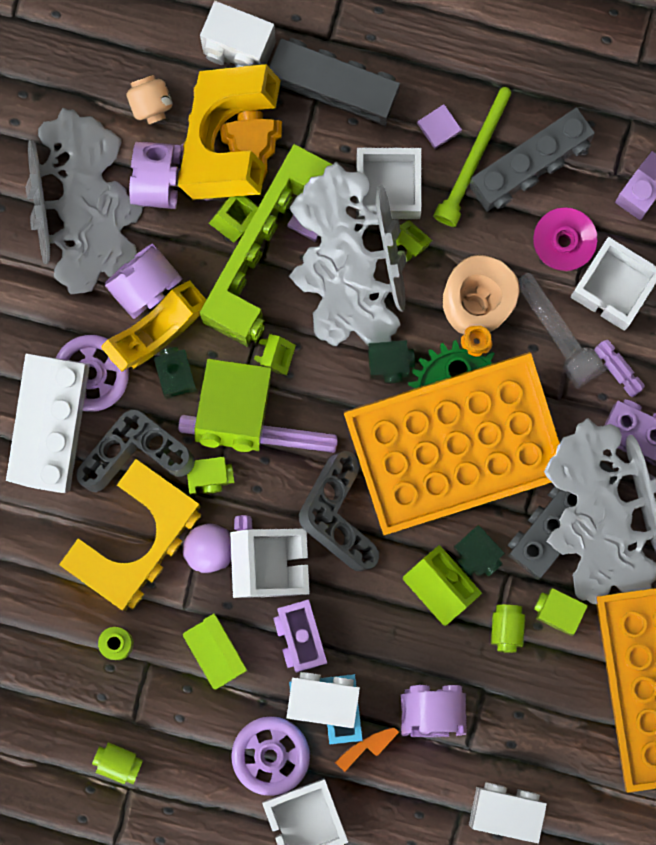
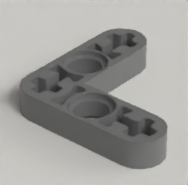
[77,410,195,492]
[299,451,379,571]

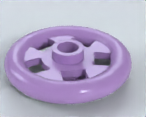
[56,335,129,412]
[231,716,310,796]

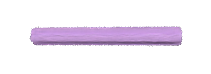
[178,415,338,453]

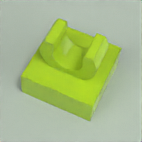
[396,220,433,262]
[254,334,296,375]

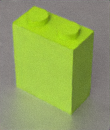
[194,359,271,452]

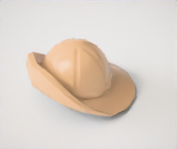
[443,255,520,334]

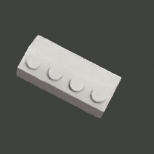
[6,353,90,493]

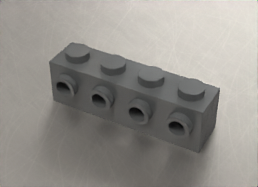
[269,38,400,126]
[469,107,595,212]
[507,461,617,580]

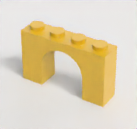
[178,64,281,200]
[59,459,202,611]

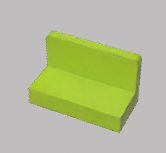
[403,545,482,626]
[183,614,248,689]

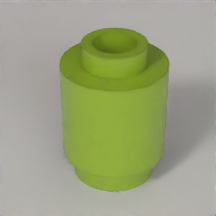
[491,604,525,653]
[98,627,134,660]
[92,742,143,784]

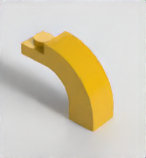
[101,280,206,372]

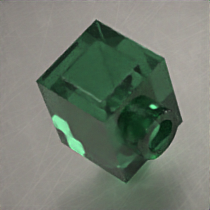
[368,340,415,384]
[154,347,197,399]
[452,525,505,577]

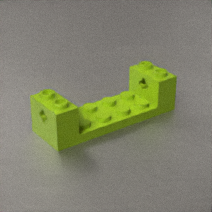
[200,144,333,347]

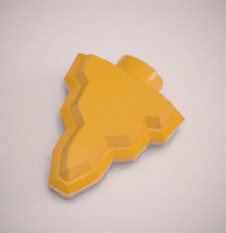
[220,110,282,185]

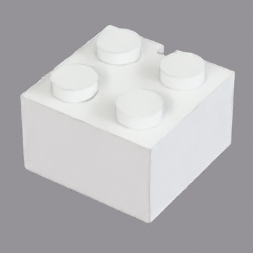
[200,1,276,67]
[356,148,421,219]
[570,237,656,331]
[230,529,309,598]
[286,672,360,728]
[262,778,348,845]
[469,782,547,844]

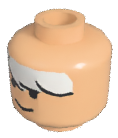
[126,75,173,124]

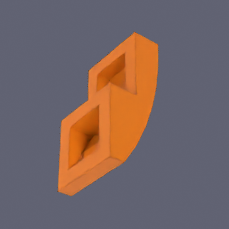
[335,727,399,772]

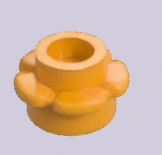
[461,326,492,357]

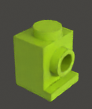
[187,457,235,497]

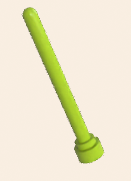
[433,87,511,227]

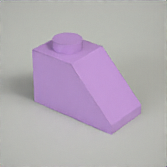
[615,151,656,221]

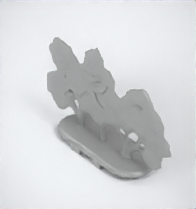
[25,108,144,294]
[289,162,407,347]
[544,418,656,605]

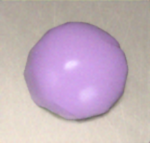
[183,524,231,573]

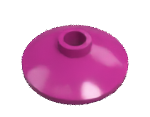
[533,208,597,271]

